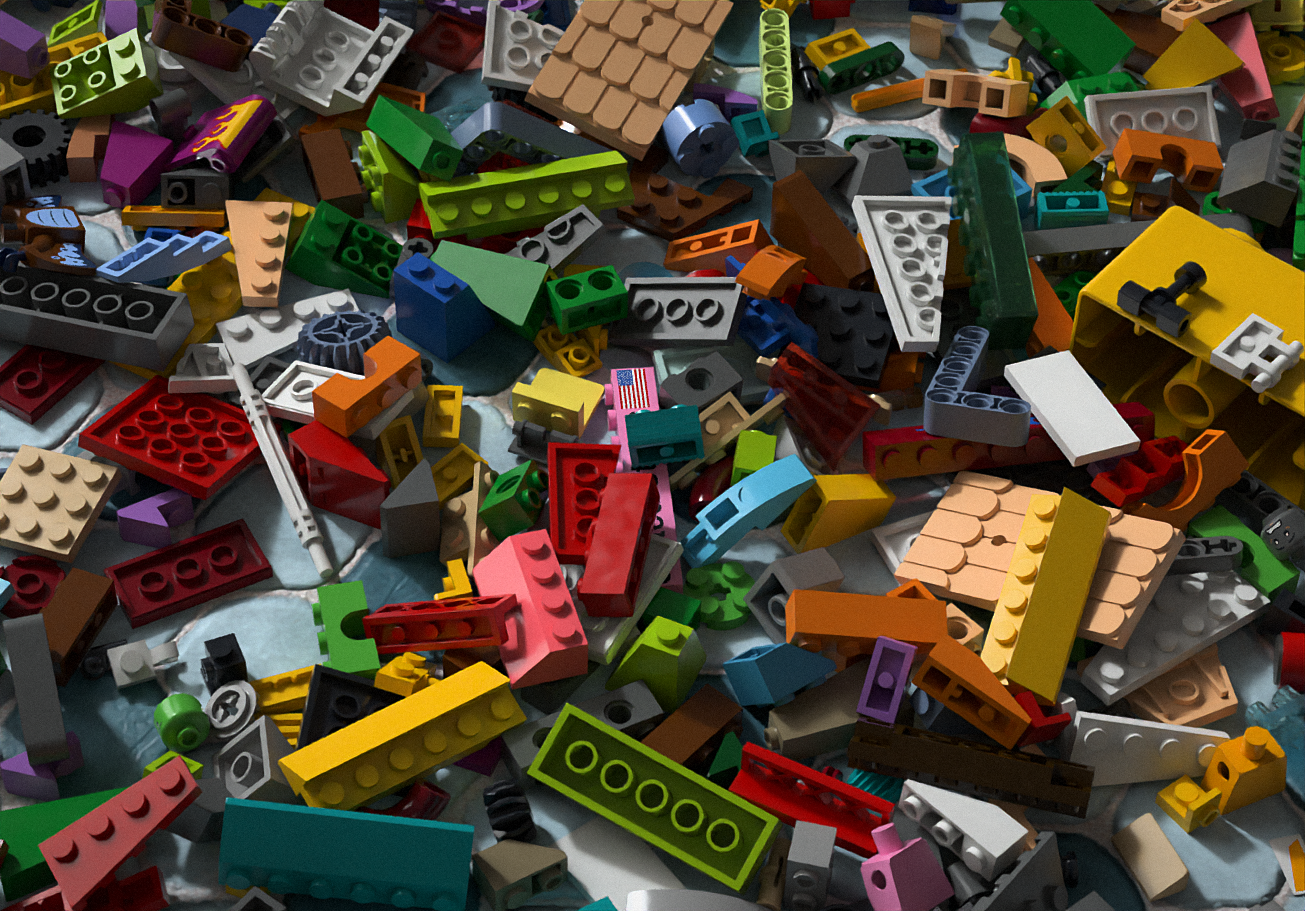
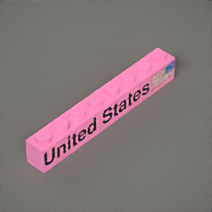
[604,367,683,594]

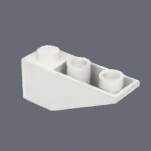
[898,779,1028,882]

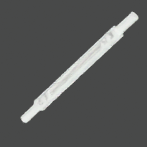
[231,363,334,577]

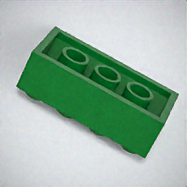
[1000,0,1136,80]

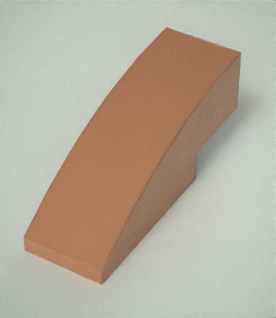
[66,114,116,183]

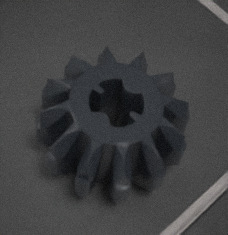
[482,778,538,843]

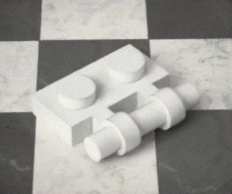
[1209,313,1304,393]

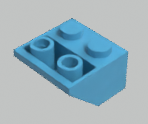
[722,643,837,709]

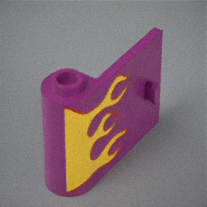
[163,94,277,173]

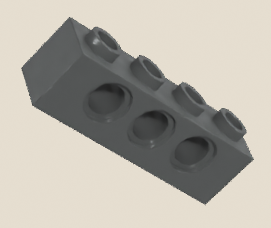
[501,679,664,791]

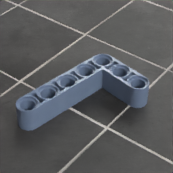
[450,102,613,178]
[923,326,1031,447]

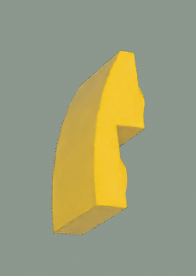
[533,323,603,378]

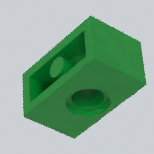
[478,459,548,542]

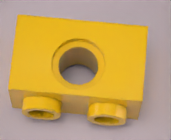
[1026,96,1107,178]

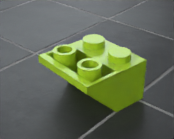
[358,130,421,224]

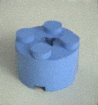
[661,99,740,178]

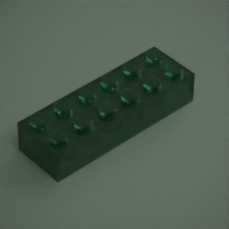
[947,131,1039,350]

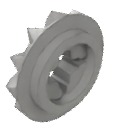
[205,680,261,741]

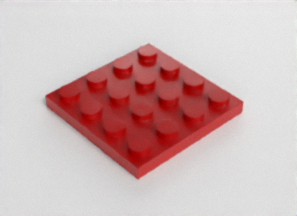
[78,374,281,500]

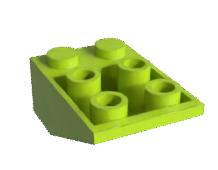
[49,28,164,119]

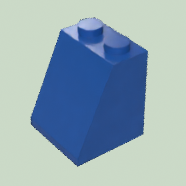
[393,252,495,363]

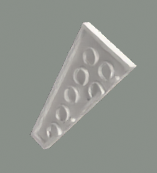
[481,0,565,92]
[852,196,952,352]
[1081,535,1271,706]

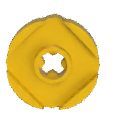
[1257,31,1305,85]

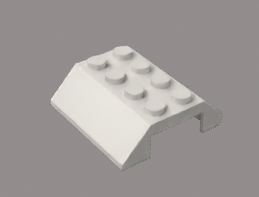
[249,0,414,117]

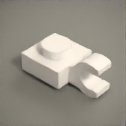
[107,639,179,689]

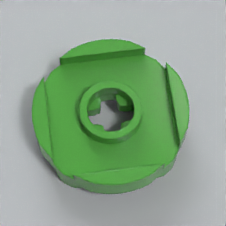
[683,561,755,631]

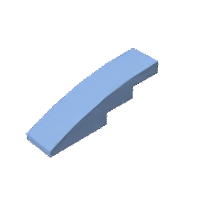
[95,230,232,283]

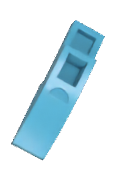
[680,454,817,569]

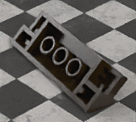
[847,716,1095,819]

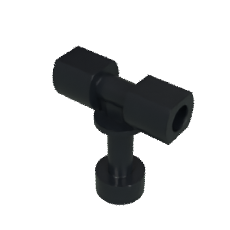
[1117,261,1207,338]

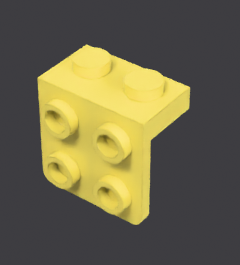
[512,368,604,440]

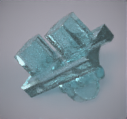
[1244,685,1305,750]

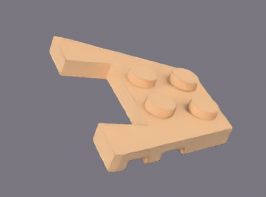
[1077,642,1238,728]

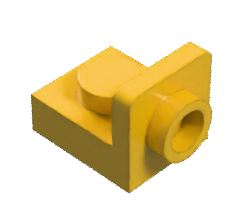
[434,558,473,600]
[1155,774,1222,834]

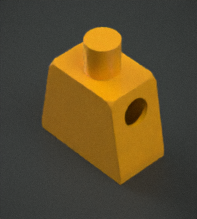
[1200,726,1287,816]

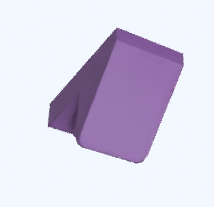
[116,488,194,549]
[856,635,918,723]
[0,730,84,802]

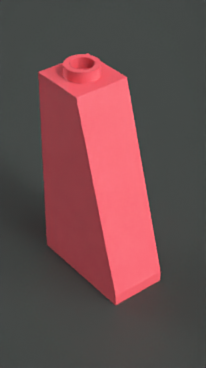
[1206,12,1280,122]

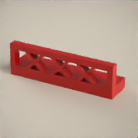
[362,594,518,654]
[728,741,895,859]

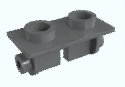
[508,419,584,465]

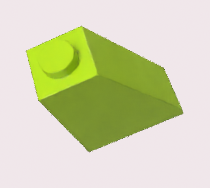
[605,616,707,714]

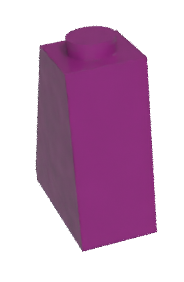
[100,120,174,209]

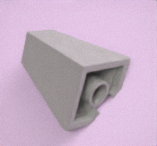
[743,547,845,644]

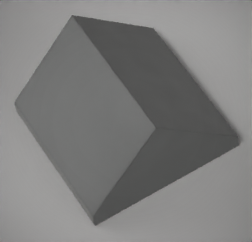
[380,459,441,558]

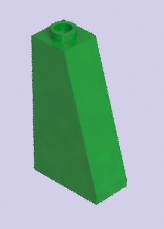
[366,94,464,182]
[430,240,559,342]
[0,786,148,902]

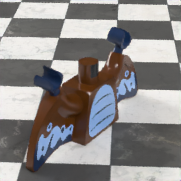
[0,195,97,276]

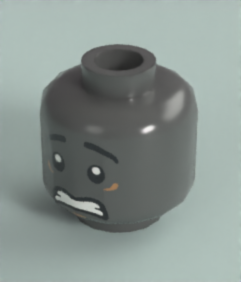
[1260,506,1305,563]

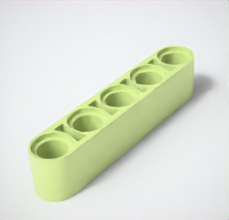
[759,8,793,135]

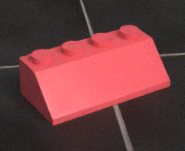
[472,529,588,690]

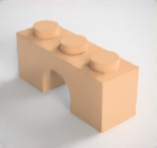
[922,69,1030,118]

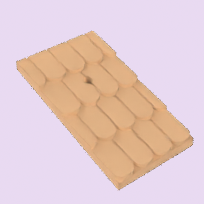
[524,0,734,161]
[894,470,1186,650]

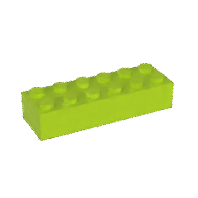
[527,702,783,896]

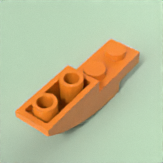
[735,245,809,301]

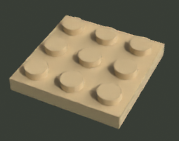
[0,444,122,563]

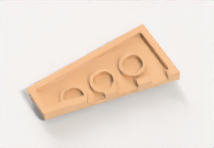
[225,200,294,308]

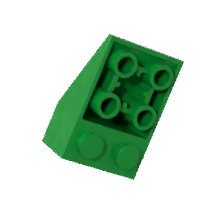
[285,200,403,299]

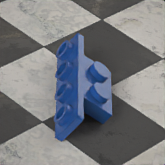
[725,255,819,360]

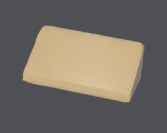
[1110,813,1189,902]

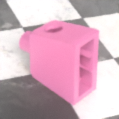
[861,823,955,911]

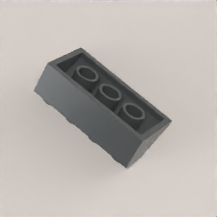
[1216,129,1302,228]

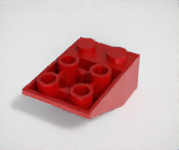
[288,420,391,530]

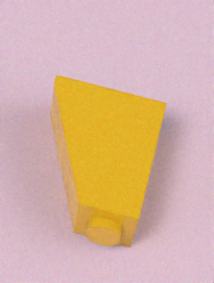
[1143,18,1246,90]
[780,474,897,554]

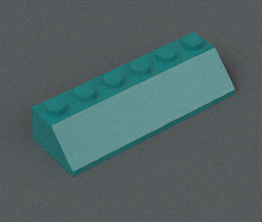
[218,797,475,911]

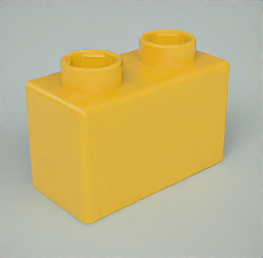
[1069,206,1305,511]

